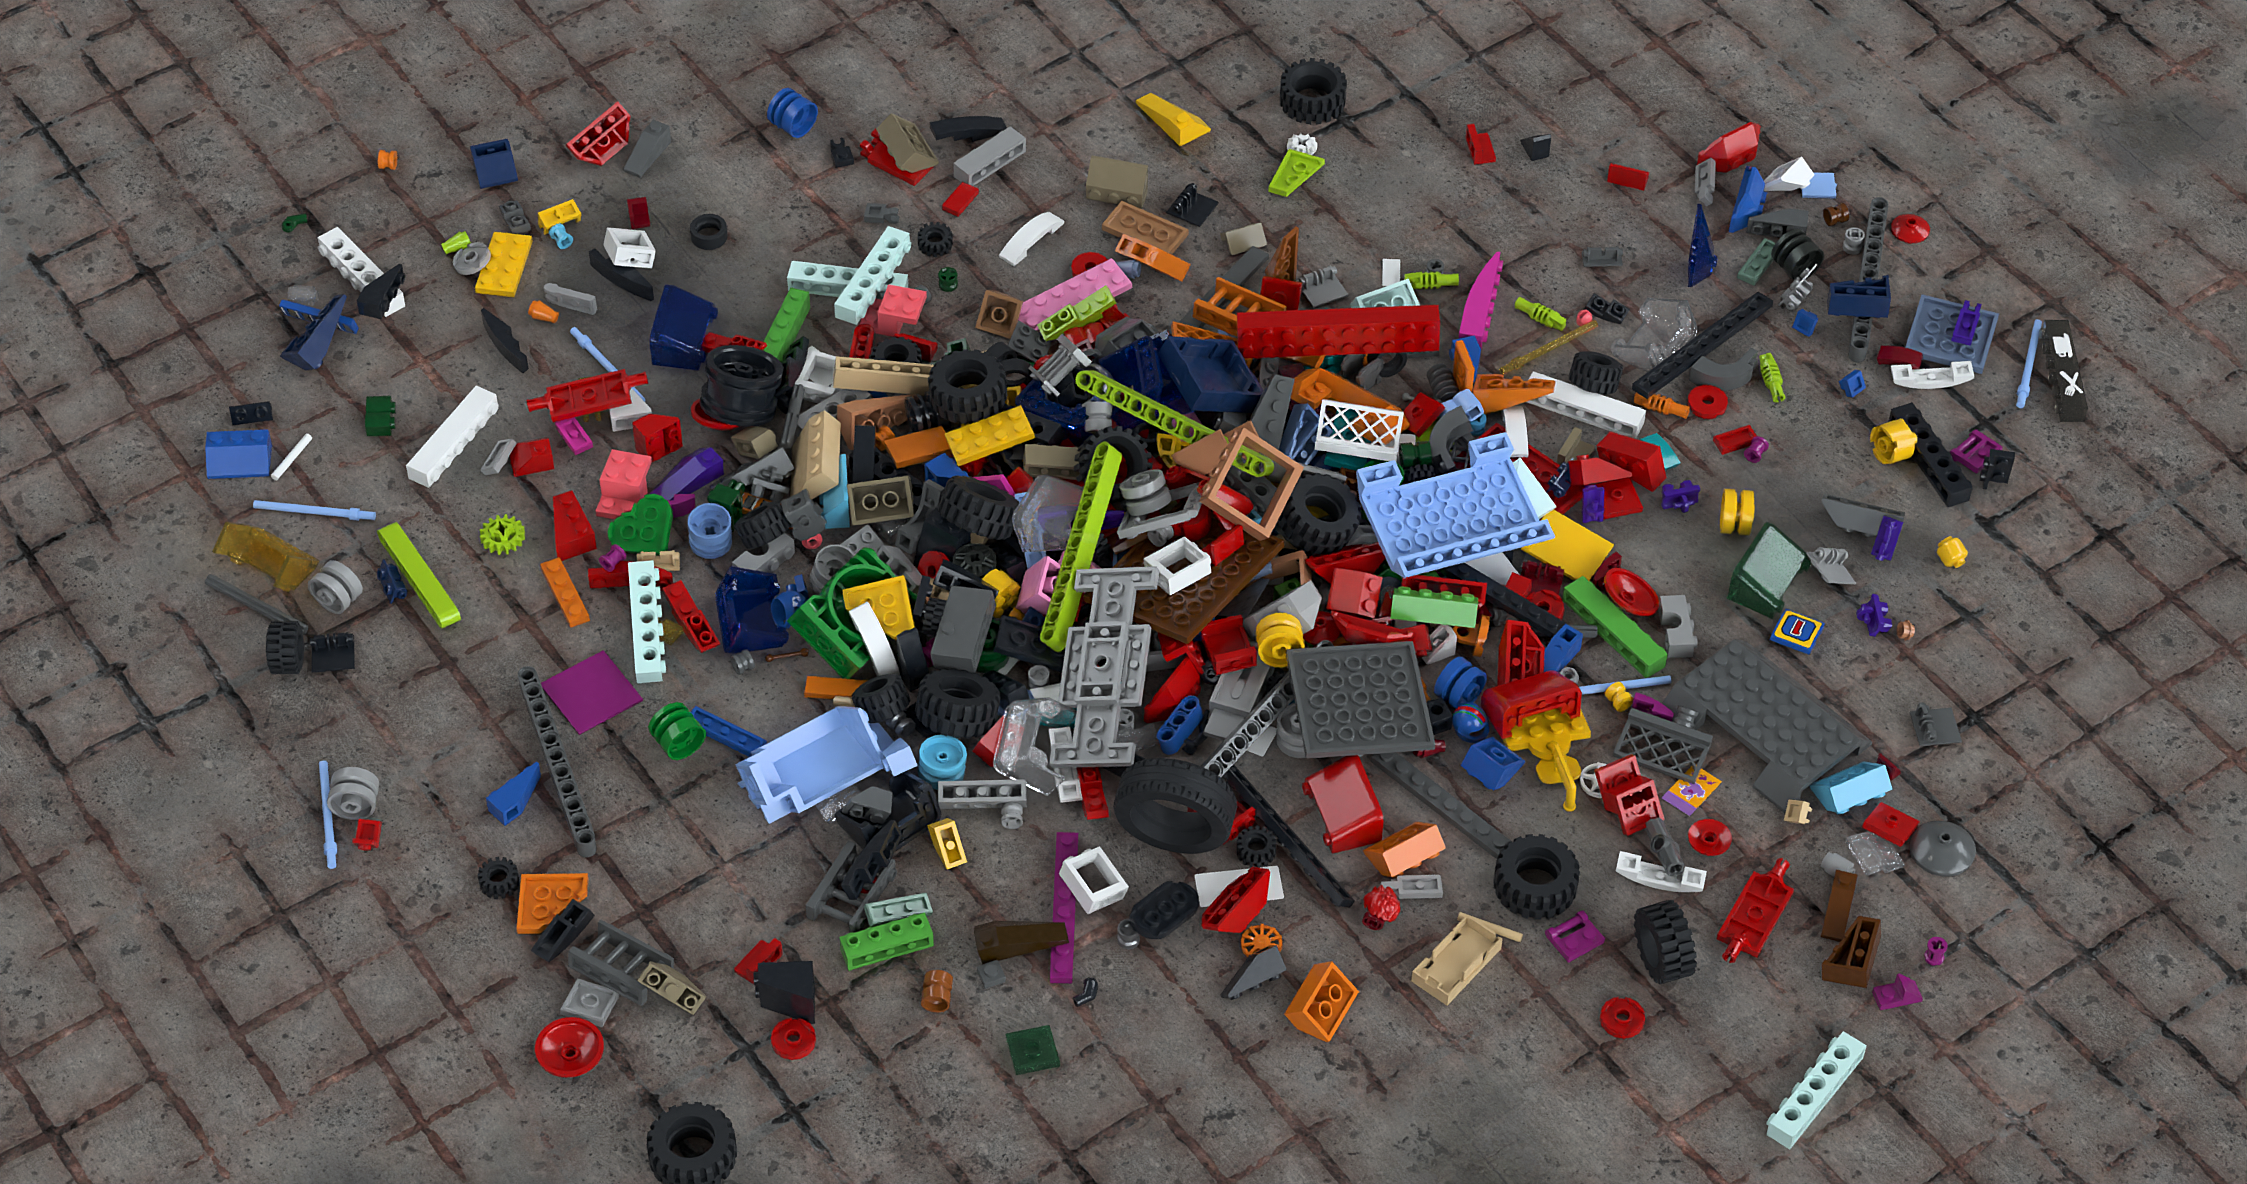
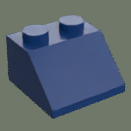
[1460,737,1525,791]

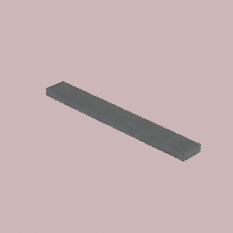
[1165,246,1269,339]

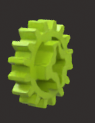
[480,514,525,555]

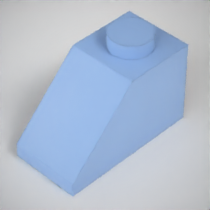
[881,738,918,776]

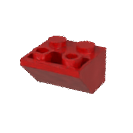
[632,414,683,462]

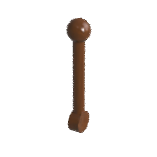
[765,648,809,662]

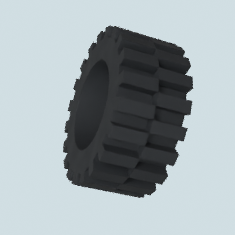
[1280,58,1347,125]
[1074,426,1152,503]
[1634,900,1697,984]

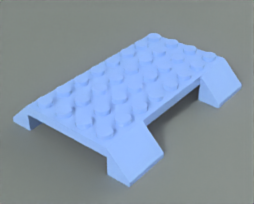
[1356,432,1555,578]

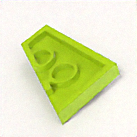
[1268,149,1325,197]

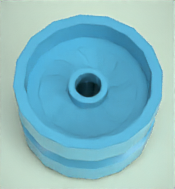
[918,735,967,790]

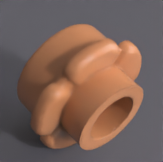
[1897,620,1915,641]

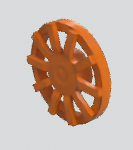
[1241,924,1283,957]

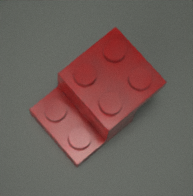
[1594,754,1665,836]

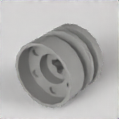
[809,545,855,595]

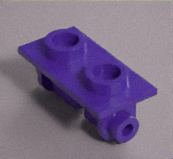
[1871,516,1904,561]

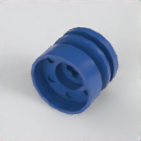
[767,88,818,138]

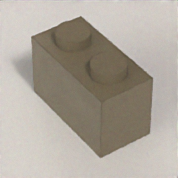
[731,426,778,459]

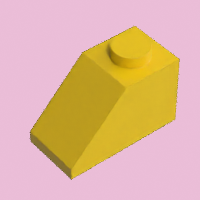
[927,818,967,869]

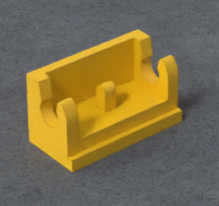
[538,199,582,235]

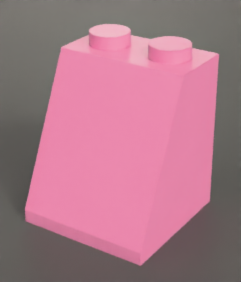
[1016,556,1061,615]

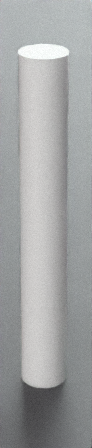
[271,434,312,481]

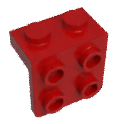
[1157,632,1205,674]

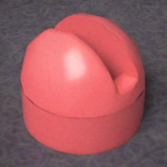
[1576,310,1592,327]

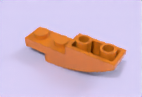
[1115,234,1191,282]

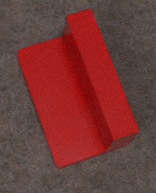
[1465,124,1496,165]
[1607,163,1650,191]
[893,333,938,362]
[1202,524,1244,566]
[734,938,783,984]

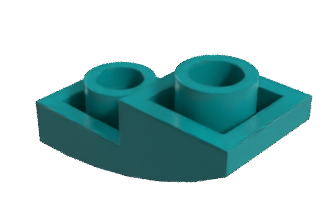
[1640,433,1681,471]

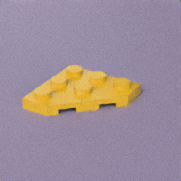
[842,575,915,640]

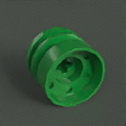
[648,702,706,760]

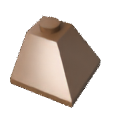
[975,290,1023,339]

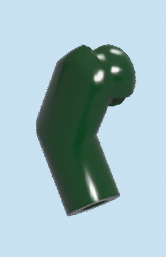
[282,213,308,232]

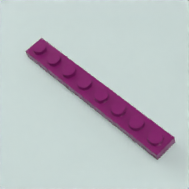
[1050,832,1078,984]

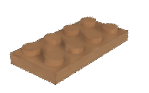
[1102,201,1189,255]

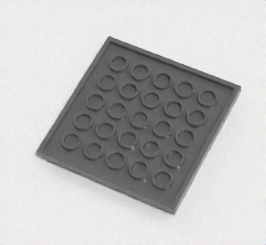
[1286,641,1436,758]

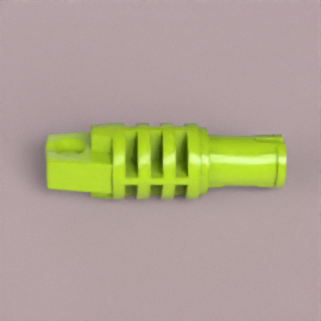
[1404,271,1459,289]
[1515,297,1566,331]
[1759,353,1785,403]

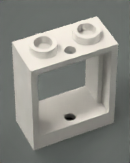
[603,227,656,268]
[795,350,842,404]
[1144,536,1211,595]
[1059,846,1129,914]

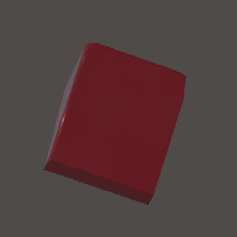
[1876,753,1901,781]

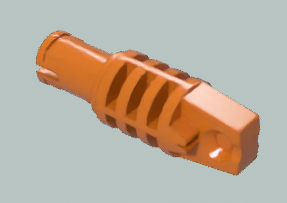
[1634,392,1690,419]

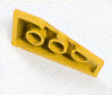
[1136,93,1211,146]

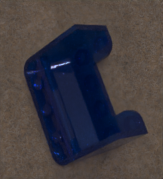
[1099,336,1163,431]

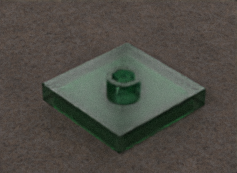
[1005,1025,1060,1075]

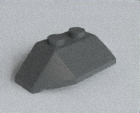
[1822,493,1905,537]

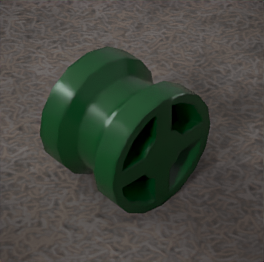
[938,267,958,292]

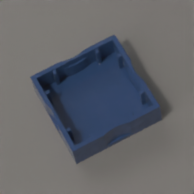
[1158,336,1264,413]

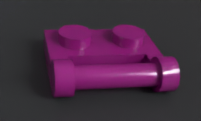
[1949,430,2003,474]
[1545,910,1605,963]

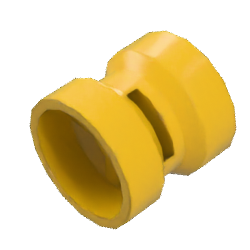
[1605,682,1634,712]

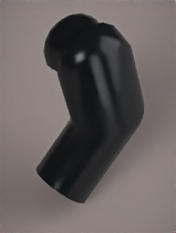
[1073,977,1098,1007]

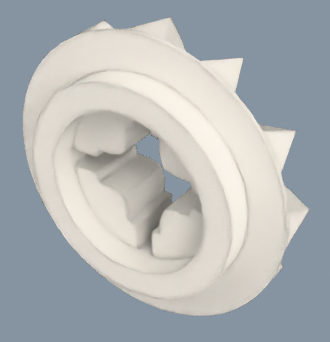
[1287,133,1317,155]

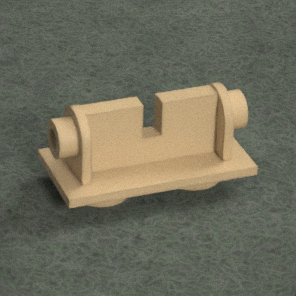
[637,550,680,571]

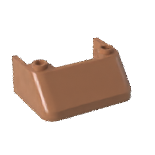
[1172,420,1260,478]

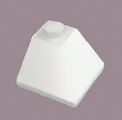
[1764,157,1814,191]

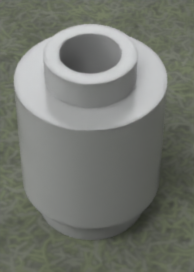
[1821,852,1855,877]

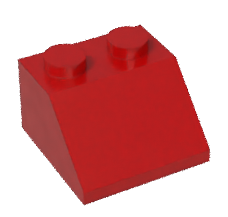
[1326,568,1383,619]

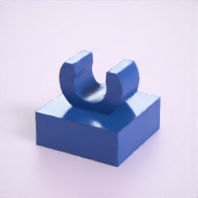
[1792,309,1818,337]
[1839,370,1866,398]
[786,574,809,600]

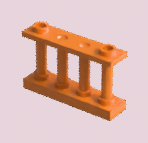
[1193,277,1286,337]

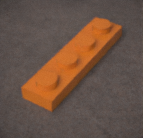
[540,557,590,628]

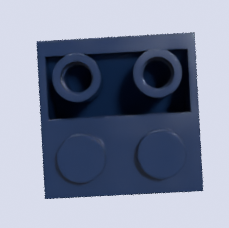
[470,138,518,189]

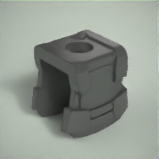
[1341,354,1384,390]
[780,489,827,541]

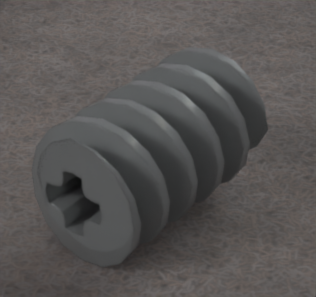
[1426,363,1459,402]

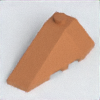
[837,394,915,450]

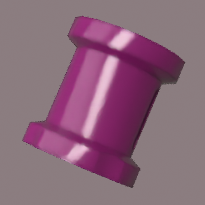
[1744,436,1769,463]
[599,544,627,572]
[1924,937,1948,966]

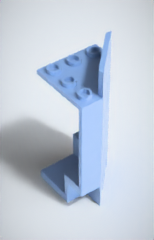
[735,706,894,824]

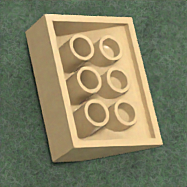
[790,410,841,500]

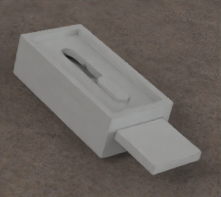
[1203,641,1276,741]

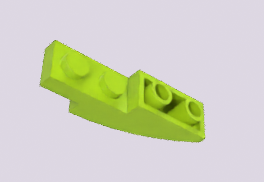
[1037,285,1117,341]

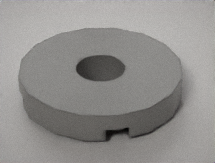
[452,242,491,275]

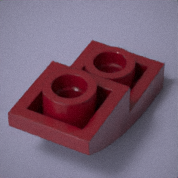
[1877,346,1923,370]
[1593,551,1622,591]

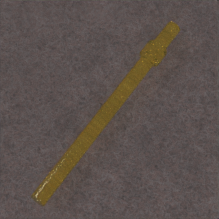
[1499,320,1598,375]

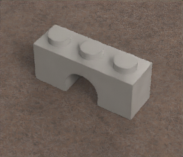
[732,533,795,588]
[876,545,922,595]
[1658,595,1698,658]

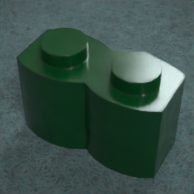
[365,396,396,436]

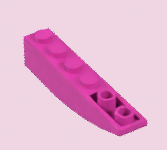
[1458,252,1503,349]

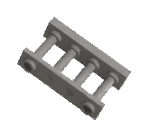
[1029,334,1092,396]

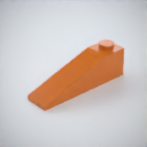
[1473,374,1556,414]

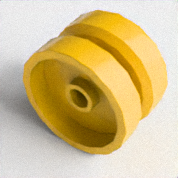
[1720,488,1755,536]
[1255,613,1305,667]

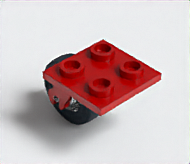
[1366,577,1402,625]

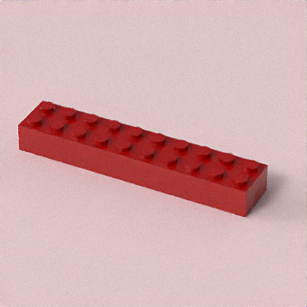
[1237,305,1440,359]

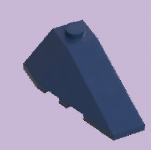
[280,294,347,371]

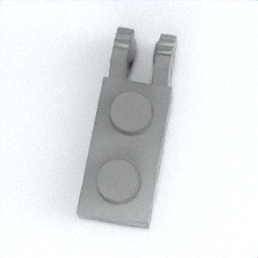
[544,283,597,315]

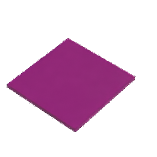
[541,650,643,735]

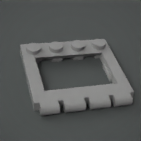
[1117,482,1202,539]

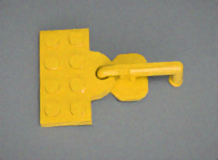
[1503,708,1591,812]

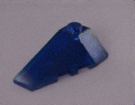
[1688,204,1717,287]

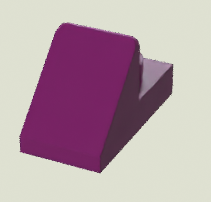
[1872,973,1923,1010]

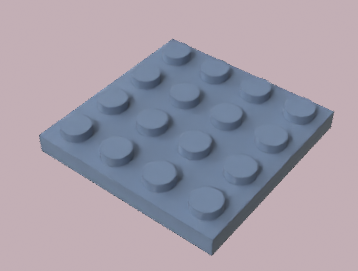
[1905,295,1999,374]

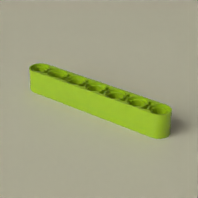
[377,522,461,629]

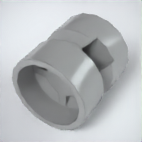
[1085,401,1112,434]

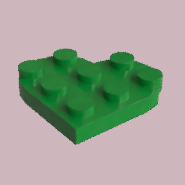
[608,494,673,556]

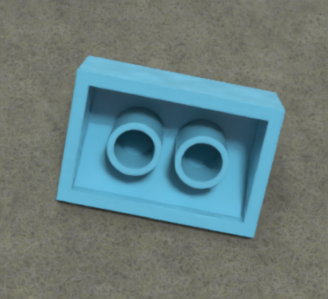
[819,454,850,529]
[1809,761,1892,814]

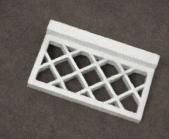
[1314,399,1404,462]

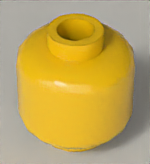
[1937,536,1968,568]

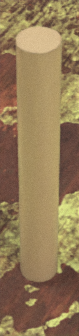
[1457,912,1523,942]

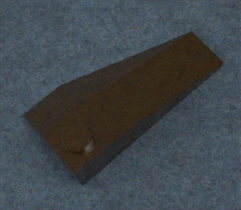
[974,921,1069,965]

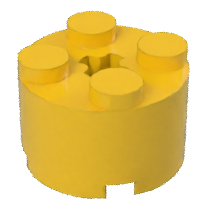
[1870,418,1917,464]
[982,569,1020,618]

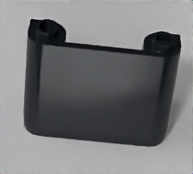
[834,771,942,851]

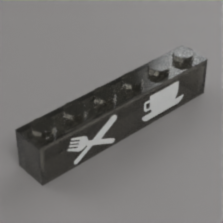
[2039,320,2088,422]

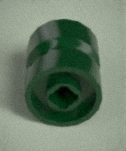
[1399,441,1432,470]

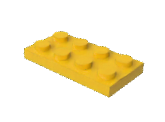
[475,232,533,297]
[944,405,1035,467]

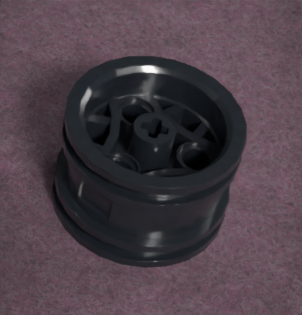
[699,345,783,427]

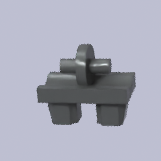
[750,467,789,503]

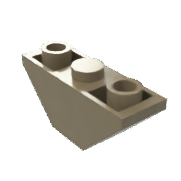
[637,961,706,1015]

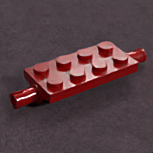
[527,369,649,422]
[1716,858,1794,963]

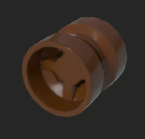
[1823,203,1849,226]

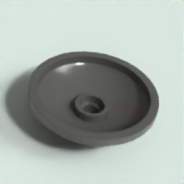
[1909,821,1976,876]

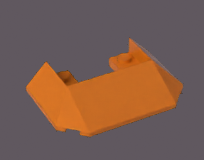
[1291,368,1410,445]

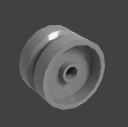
[1119,469,1172,516]
[308,560,363,614]
[1276,703,1306,758]
[327,767,380,820]

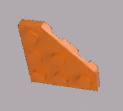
[517,873,589,934]

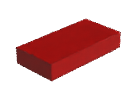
[942,182,979,217]
[1713,425,1757,455]

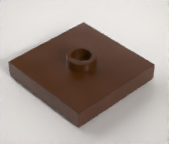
[1106,531,1148,555]

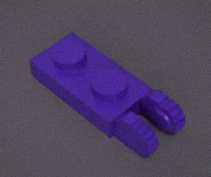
[1951,300,1982,346]

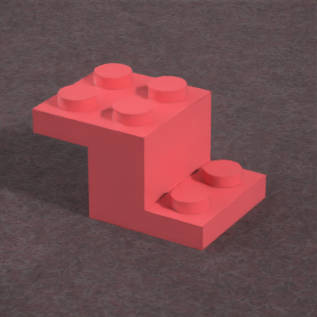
[860,284,927,337]
[596,449,652,520]

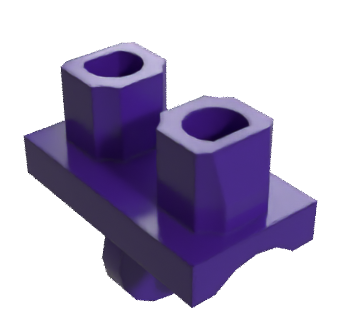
[1661,480,1700,513]
[1582,485,1604,523]
[1856,594,1892,637]

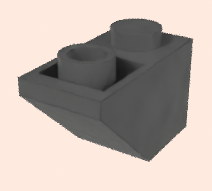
[842,786,892,824]

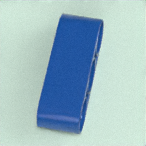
[1157,696,1204,755]

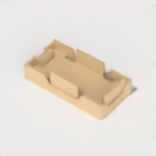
[1411,915,1502,1005]

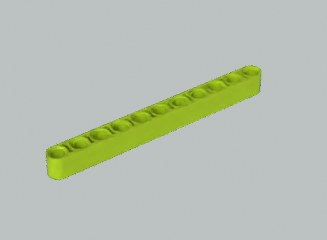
[1075,370,1274,477]
[1040,442,1122,652]

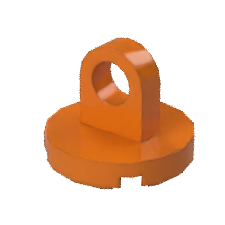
[1453,615,1490,658]

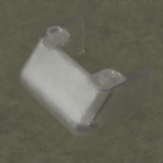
[993,698,1077,796]

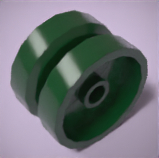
[976,619,1009,673]

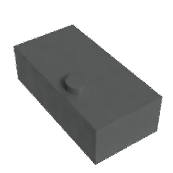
[930,586,996,673]

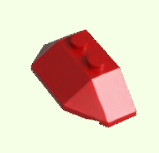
[566,101,631,166]
[1697,122,1761,173]
[1305,542,1385,584]
[1401,575,1487,610]
[1331,610,1416,645]
[1497,620,1545,686]
[1144,655,1201,723]
[1201,867,1270,933]

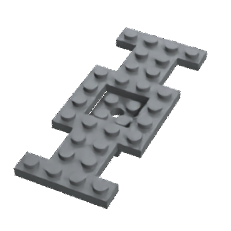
[1049,566,1159,768]

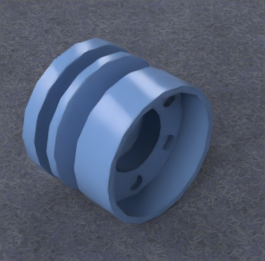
[688,503,732,559]

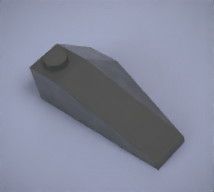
[709,443,795,490]

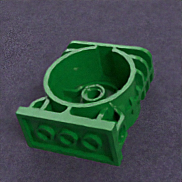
[787,547,917,679]

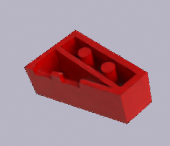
[1596,431,1667,492]
[553,490,597,561]

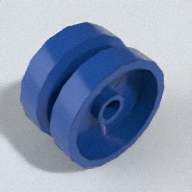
[1434,656,1487,709]

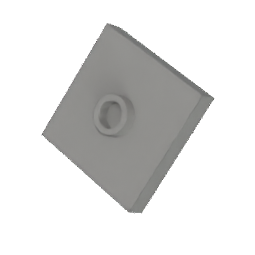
[560,978,619,1027]

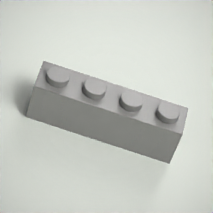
[953,126,1026,186]

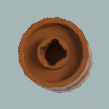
[921,970,953,1013]

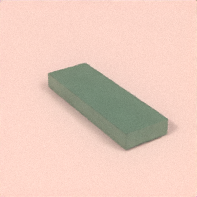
[1737,238,1775,286]
[864,893,933,927]

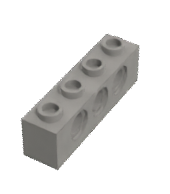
[795,389,871,437]
[938,779,1027,809]

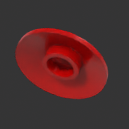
[1891,214,1930,243]
[1303,611,1341,645]
[1688,819,1732,856]

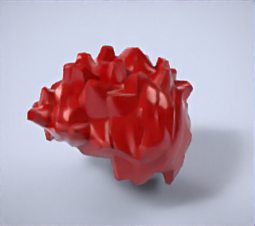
[1363,885,1401,923]

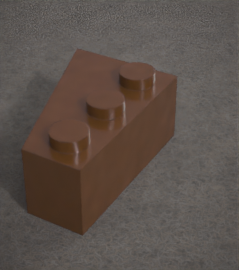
[1822,916,1881,988]

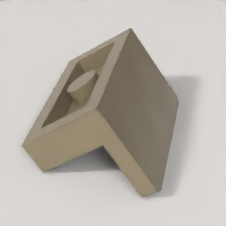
[1220,222,1267,255]
[1557,427,1595,465]

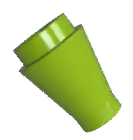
[441,231,471,254]

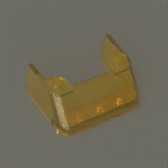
[212,522,319,592]

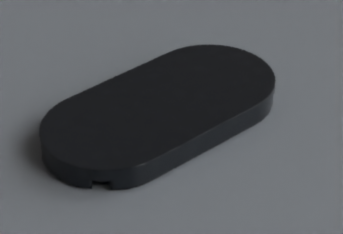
[1129,881,1200,939]

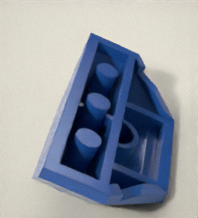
[1729,166,1767,233]

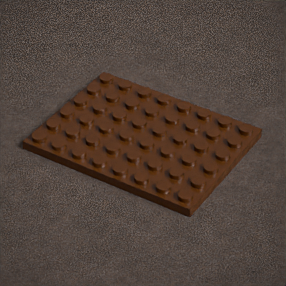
[1083,500,1285,644]

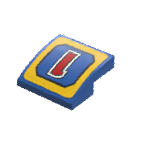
[1770,609,1825,655]

